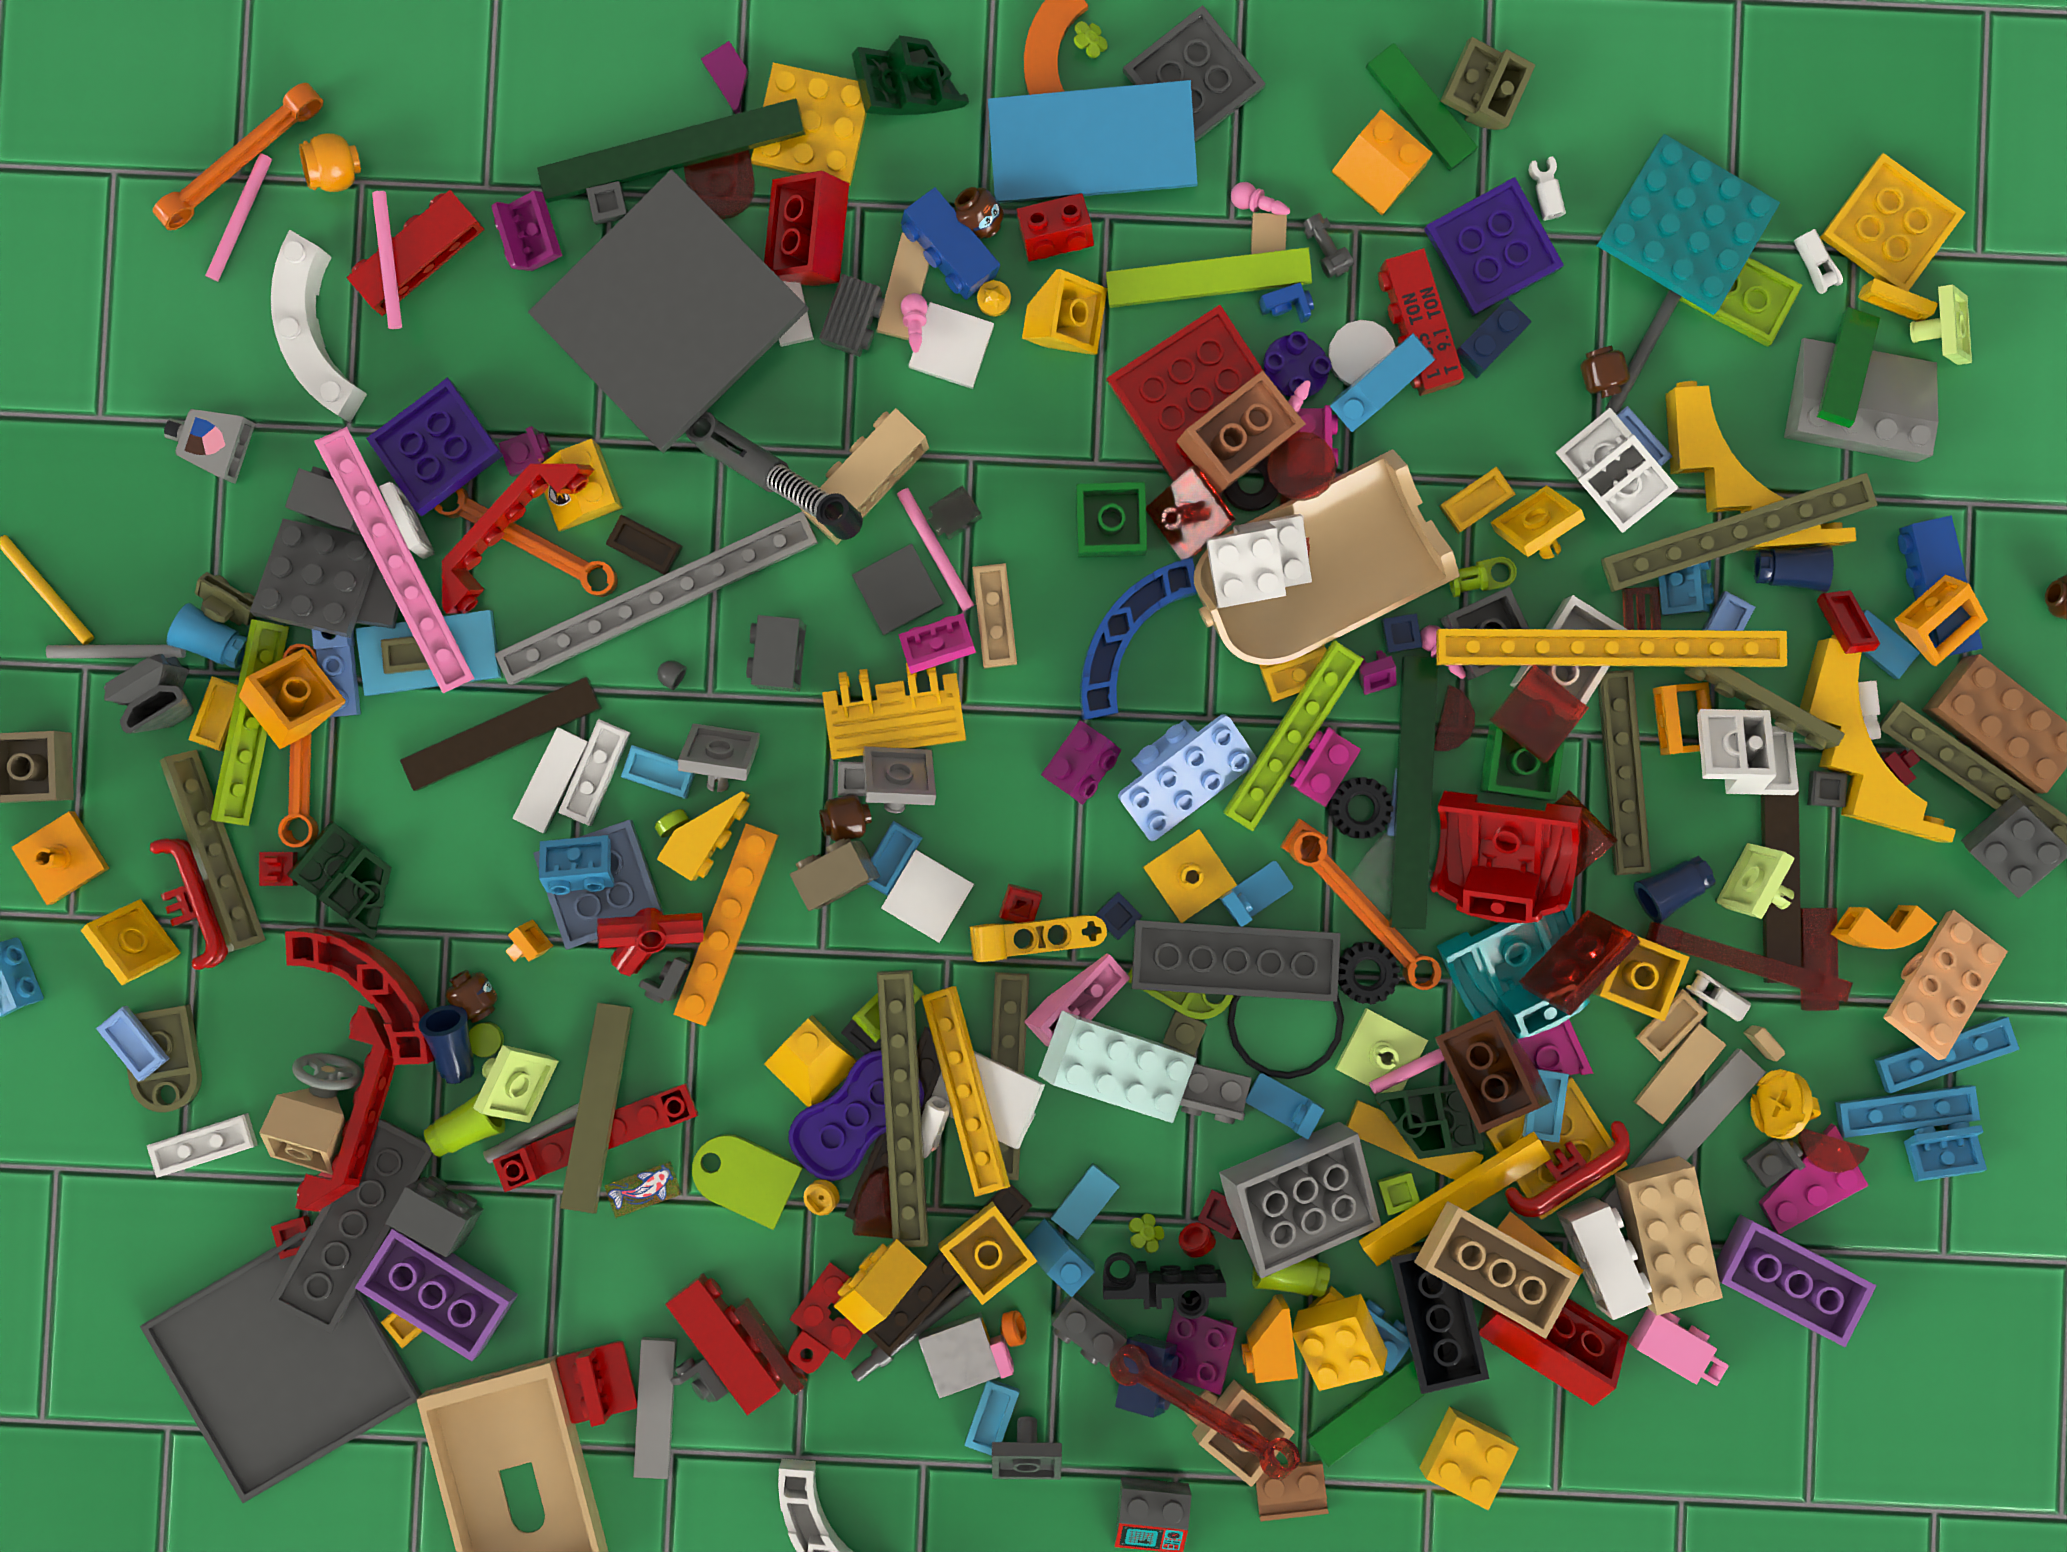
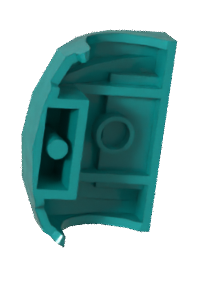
[1436,901,1607,1039]

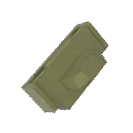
[195,572,256,626]

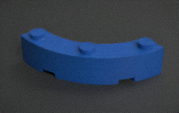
[1080,558,1197,721]

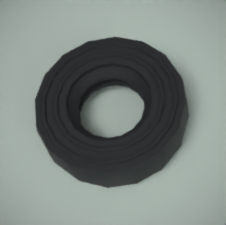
[1223,455,1282,511]

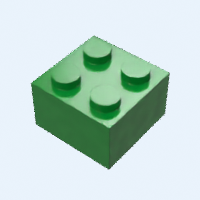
[1076,482,1147,557]
[1480,722,1566,801]

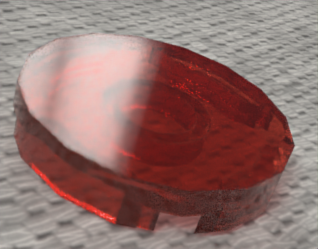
[1267,432,1337,501]

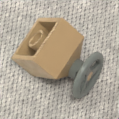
[259,1053,363,1175]

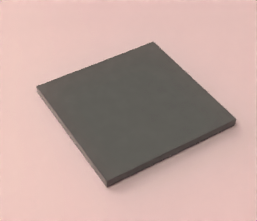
[528,169,809,453]
[140,1225,422,1503]

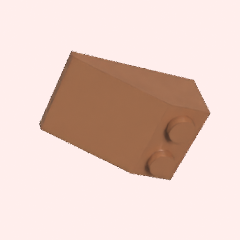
[1176,370,1305,494]

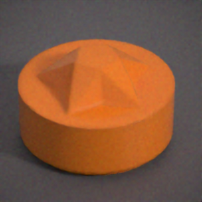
[1000,1310,1027,1347]

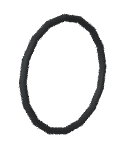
[1227,995,1344,1079]

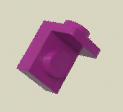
[498,426,552,477]

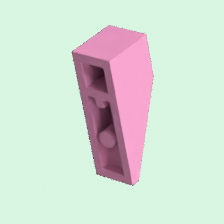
[1024,954,1130,1047]

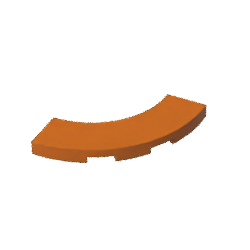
[1024,0,1088,95]

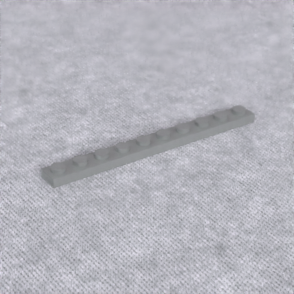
[495,511,818,685]

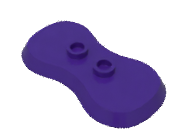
[789,1050,924,1181]

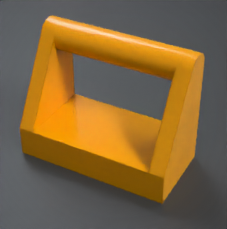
[1894,574,1988,666]
[1653,682,1712,755]

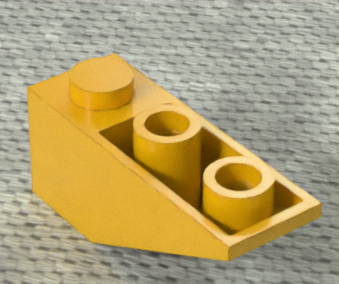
[657,791,751,881]

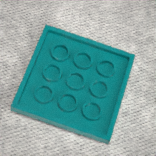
[1596,134,1780,315]

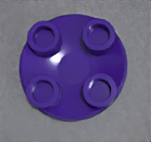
[1263,331,1332,397]

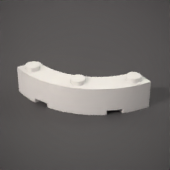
[271,230,367,423]
[778,1459,853,1552]

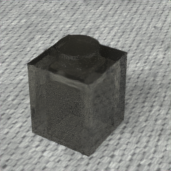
[927,485,982,541]

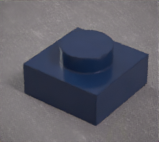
[1381,613,1422,653]
[1093,892,1142,940]

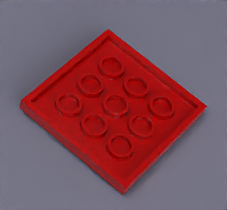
[1106,305,1266,493]

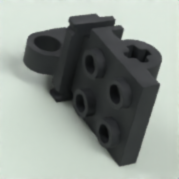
[1103,1252,1226,1319]

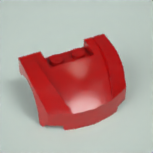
[1430,791,1582,923]

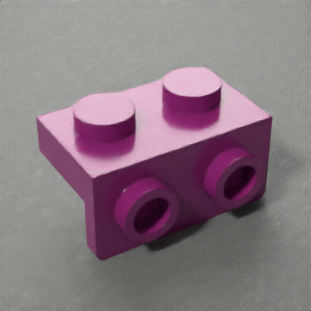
[491,190,562,271]
[1041,720,1121,805]

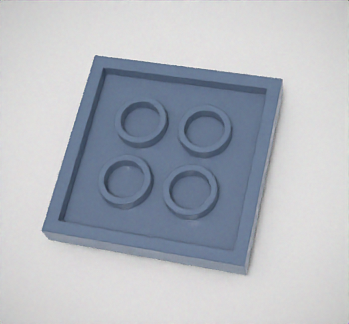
[533,820,664,950]

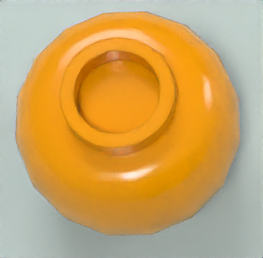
[299,133,361,192]

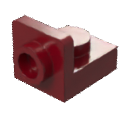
[1198,1189,1243,1240]

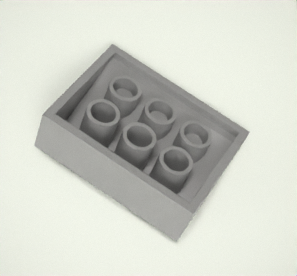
[1784,338,1939,463]
[1219,1122,1381,1278]

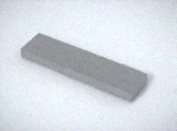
[633,1337,677,1479]

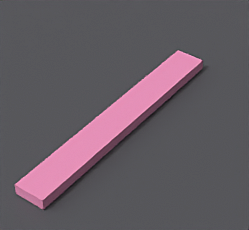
[314,427,475,693]

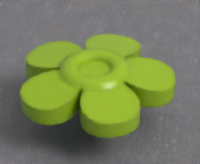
[1074,21,1108,58]
[1129,1213,1164,1253]

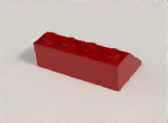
[1478,1298,1629,1406]

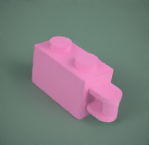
[1628,1308,1729,1386]

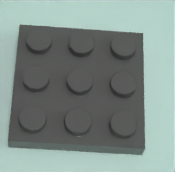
[1123,5,1266,142]
[250,519,376,638]

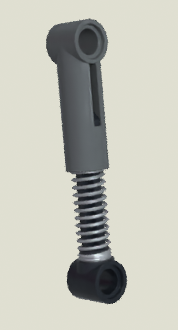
[685,412,863,540]

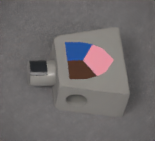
[164,409,256,484]

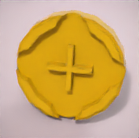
[1750,1069,1821,1140]

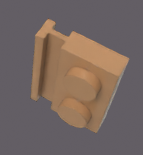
[1255,1460,1329,1522]

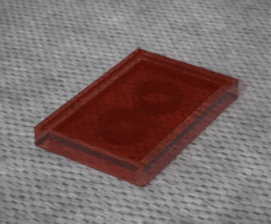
[1519,910,1640,1016]

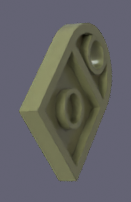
[127,1004,202,1112]

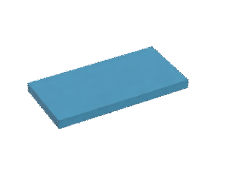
[988,80,1198,204]

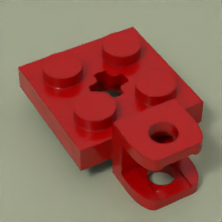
[788,1262,863,1374]

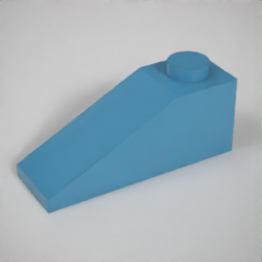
[1330,332,1435,432]

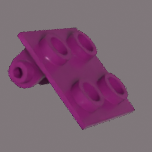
[1166,1307,1238,1395]

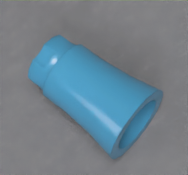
[166,603,247,669]

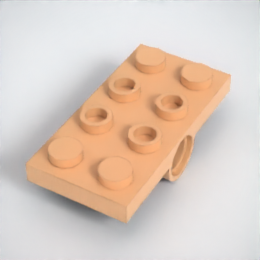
[1883,910,2008,1060]

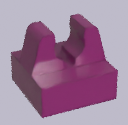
[1358,650,1397,695]

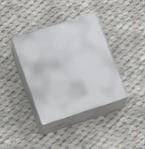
[918,1311,1000,1399]

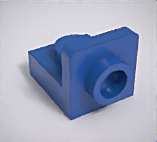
[1258,282,1314,323]

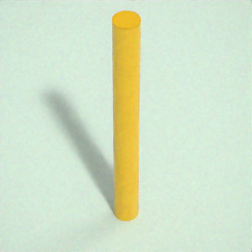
[0,535,94,645]

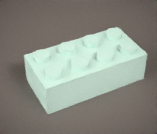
[1038,1011,1196,1123]

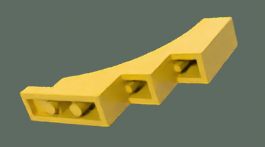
[1665,381,1856,551]
[1800,635,1956,843]

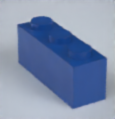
[901,187,1001,300]

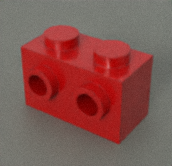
[1016,193,1094,262]

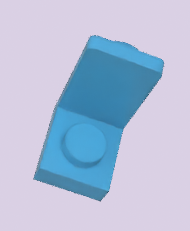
[1219,861,1293,927]
[1246,1073,1325,1140]

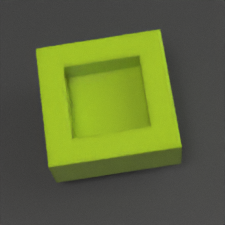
[1377,1171,1420,1216]

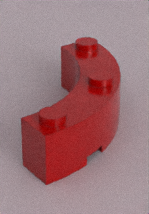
[285,928,434,1065]

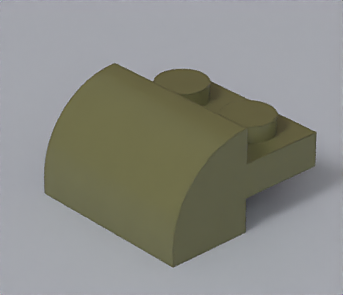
[1440,37,1536,130]

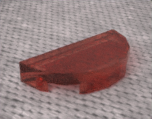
[1434,685,1475,752]
[1798,1129,1870,1173]

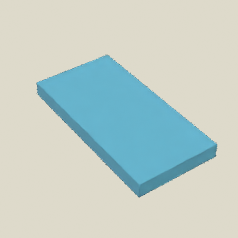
[355,610,501,696]

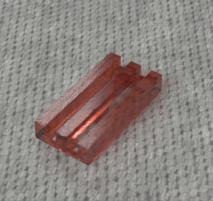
[1622,587,1661,630]

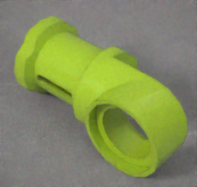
[1449,557,1517,597]

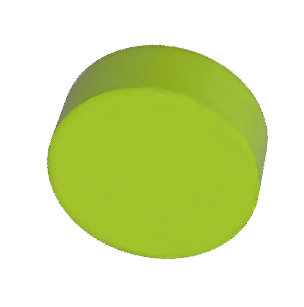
[654,809,690,838]
[469,1022,504,1057]

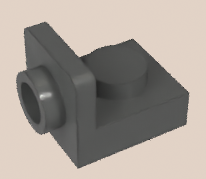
[639,957,692,1003]
[1742,1137,1806,1188]
[670,1357,728,1402]

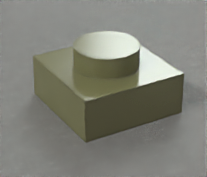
[1162,1010,1207,1056]

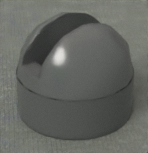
[657,661,687,690]

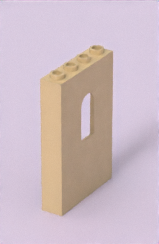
[416,1355,609,1552]

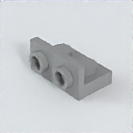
[1180,1063,1252,1124]

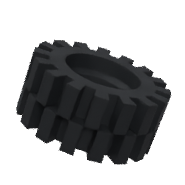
[1329,777,1393,839]
[1338,942,1400,1005]

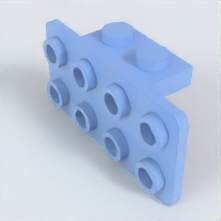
[1118,714,1257,841]

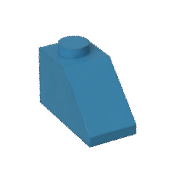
[1023,1218,1095,1297]

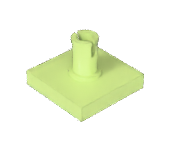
[1910,284,1972,365]
[1716,843,1795,919]
[1335,1008,1428,1093]
[473,1045,559,1123]

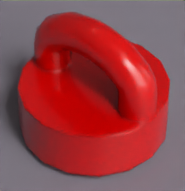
[1179,1222,1216,1258]

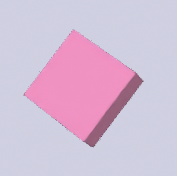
[990,1334,1014,1379]

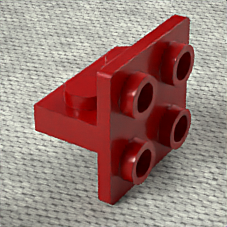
[556,1341,638,1427]

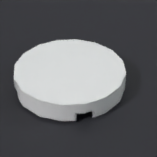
[1328,320,1395,386]

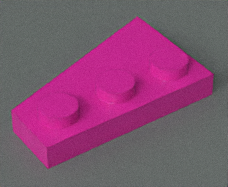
[1517,1019,1594,1075]
[1758,1124,1869,1234]

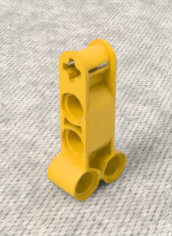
[969,915,1107,962]

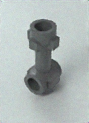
[1303,213,1354,278]

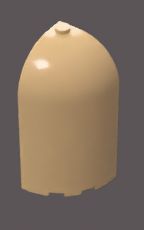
[1194,449,1460,665]

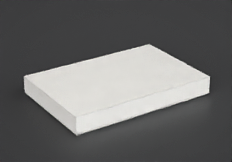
[931,1051,1045,1149]

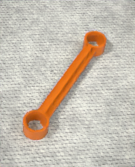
[153,83,323,231]
[434,487,618,597]
[278,644,319,848]
[1289,831,1441,990]

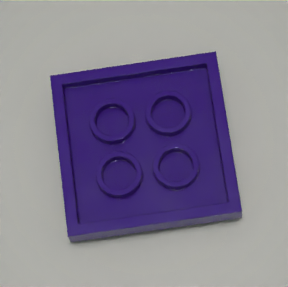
[1424,177,1564,317]
[366,377,504,517]

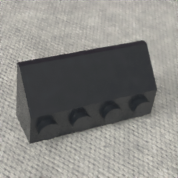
[1390,1241,1489,1394]

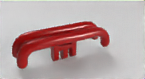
[149,838,229,970]
[1505,1121,1630,1217]

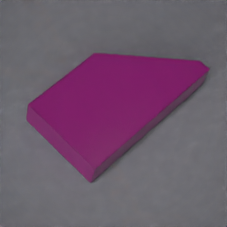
[701,41,749,114]

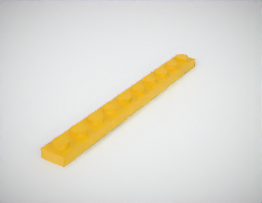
[1436,629,1787,667]

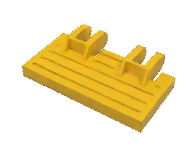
[822,663,966,760]

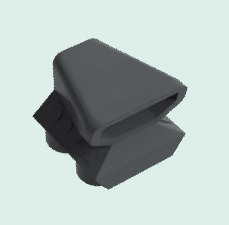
[104,654,194,733]

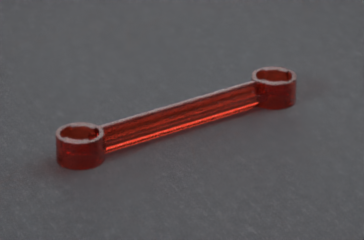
[1645,922,1853,1003]
[1110,1344,1300,1480]

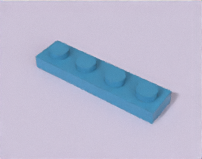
[1874,1016,2020,1093]
[1835,1085,1980,1138]

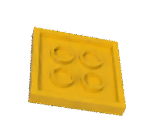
[751,62,867,186]
[1820,153,1966,291]
[1484,1076,1628,1220]

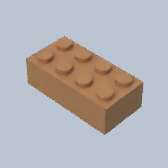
[1922,654,2067,794]

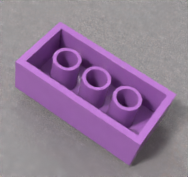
[1715,1214,1877,1347]
[355,1228,518,1361]

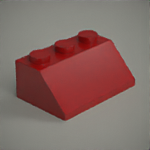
[764,170,849,286]

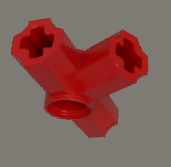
[597,908,704,977]

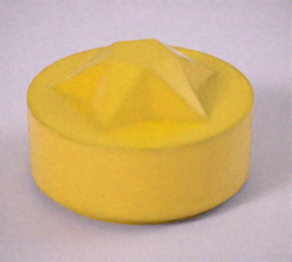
[977,280,1011,317]
[803,1179,840,1216]

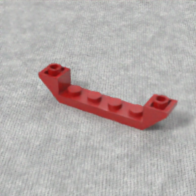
[442,463,594,614]
[295,1005,396,1212]
[492,1083,698,1192]

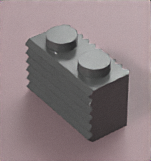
[819,274,885,357]

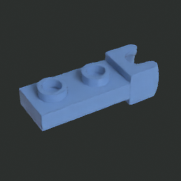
[312,629,361,717]

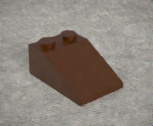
[1435,1010,1552,1134]

